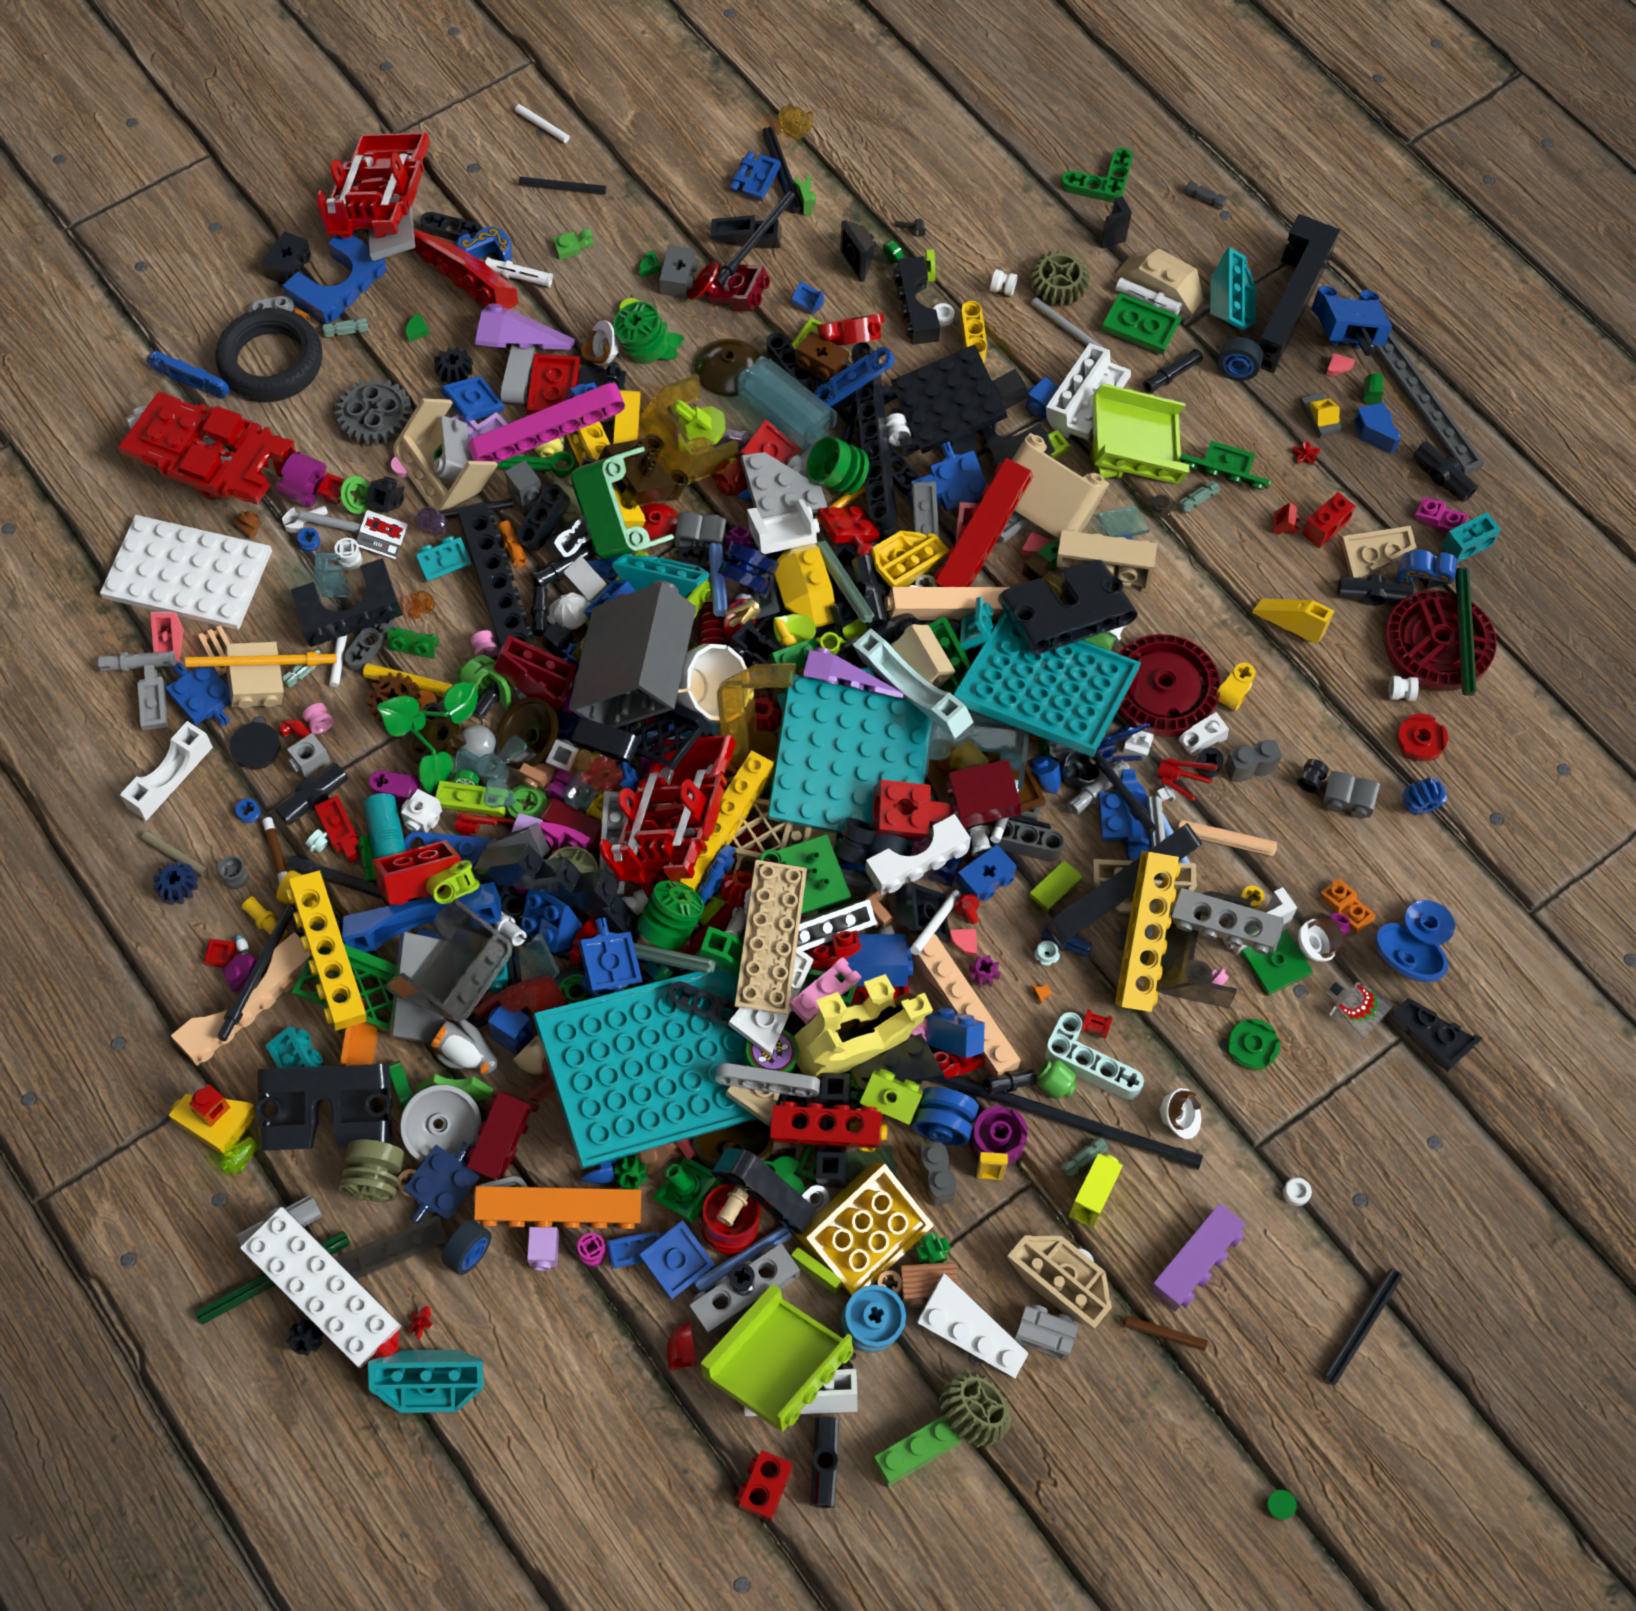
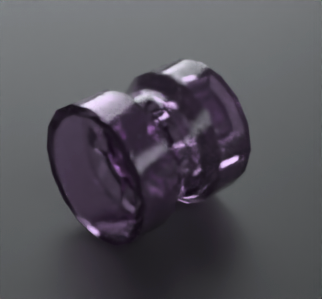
[416,506,448,536]

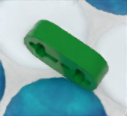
[390,1060,413,1110]

